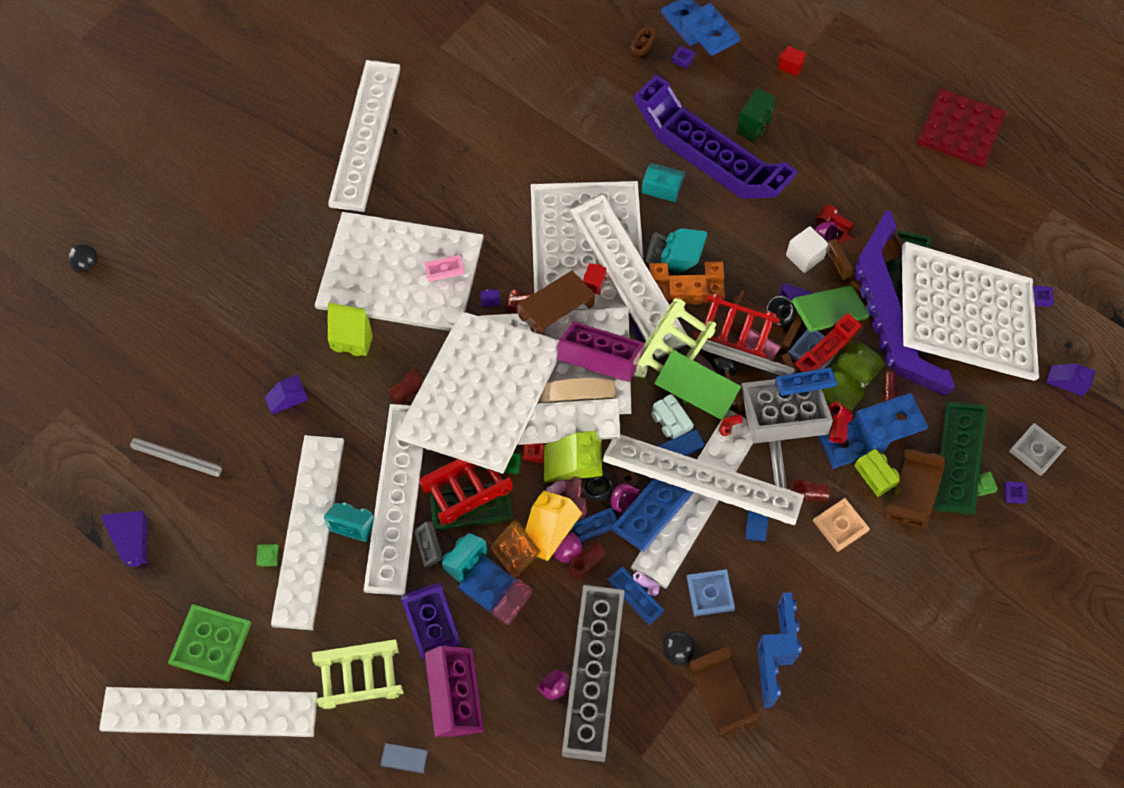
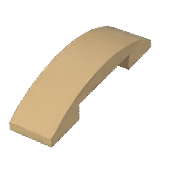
[538,378,616,404]

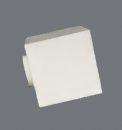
[786,226,828,273]

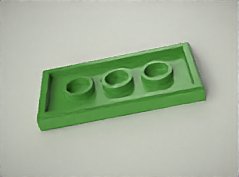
[792,286,869,332]
[654,350,741,420]

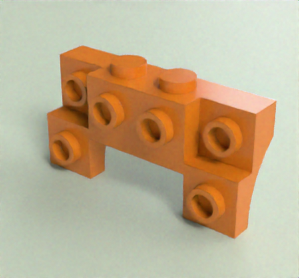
[649,261,725,305]

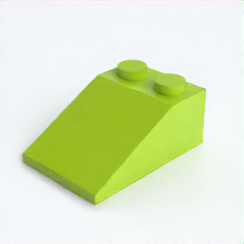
[328,303,373,356]
[544,431,602,483]

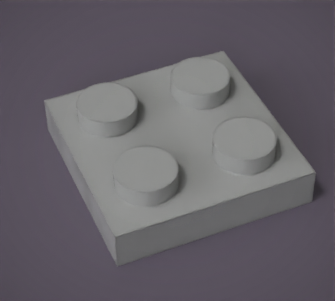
[1009,423,1066,476]

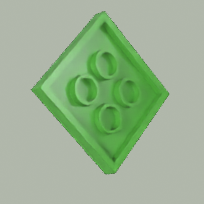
[168,604,252,682]

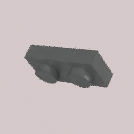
[644,232,668,268]
[414,522,443,567]

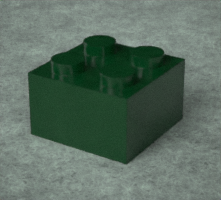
[736,88,776,142]

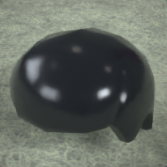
[68,244,98,272]
[766,296,797,326]
[708,354,738,376]
[582,473,612,502]
[663,631,694,665]

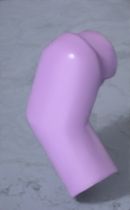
[546,480,566,495]
[633,571,660,596]

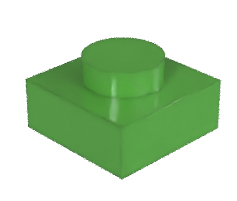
[977,472,998,497]
[257,544,279,567]

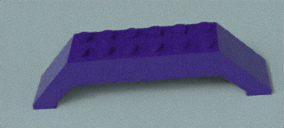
[633,75,798,199]
[854,210,955,396]

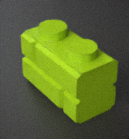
[854,449,900,497]

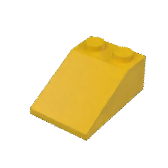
[520,491,582,561]

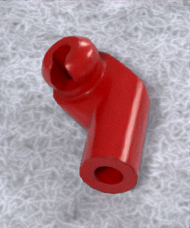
[719,414,743,437]

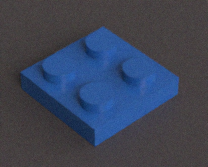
[458,556,516,613]

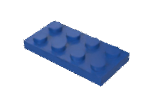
[612,478,693,552]

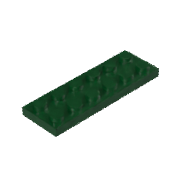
[934,402,987,515]

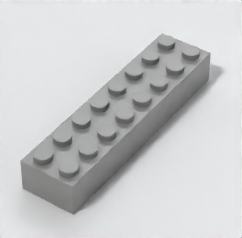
[562,585,625,762]

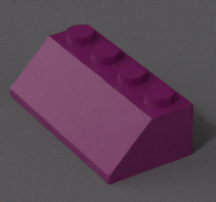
[557,321,645,382]
[425,646,484,737]

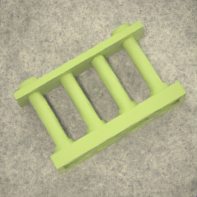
[638,298,717,372]
[312,640,404,709]

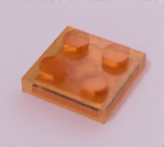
[490,521,541,578]

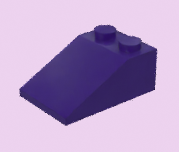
[401,582,461,658]

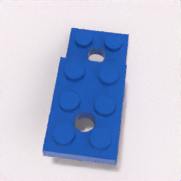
[661,0,740,56]
[817,393,928,469]
[757,593,801,708]

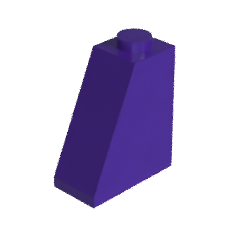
[102,511,148,567]

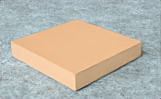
[813,498,870,552]

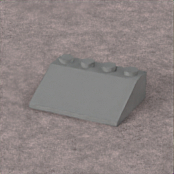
[741,379,833,444]

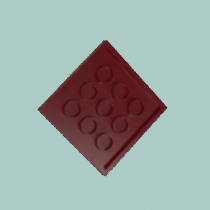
[917,88,1006,168]

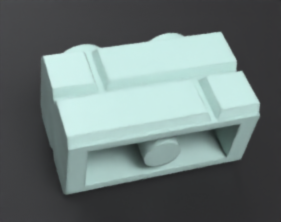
[651,394,694,440]

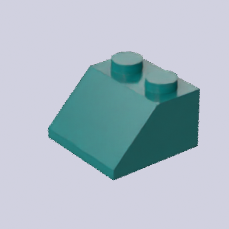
[642,163,685,202]
[661,229,707,275]
[323,503,374,543]
[442,533,487,583]

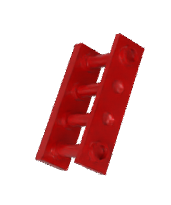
[692,294,780,359]
[419,459,513,525]

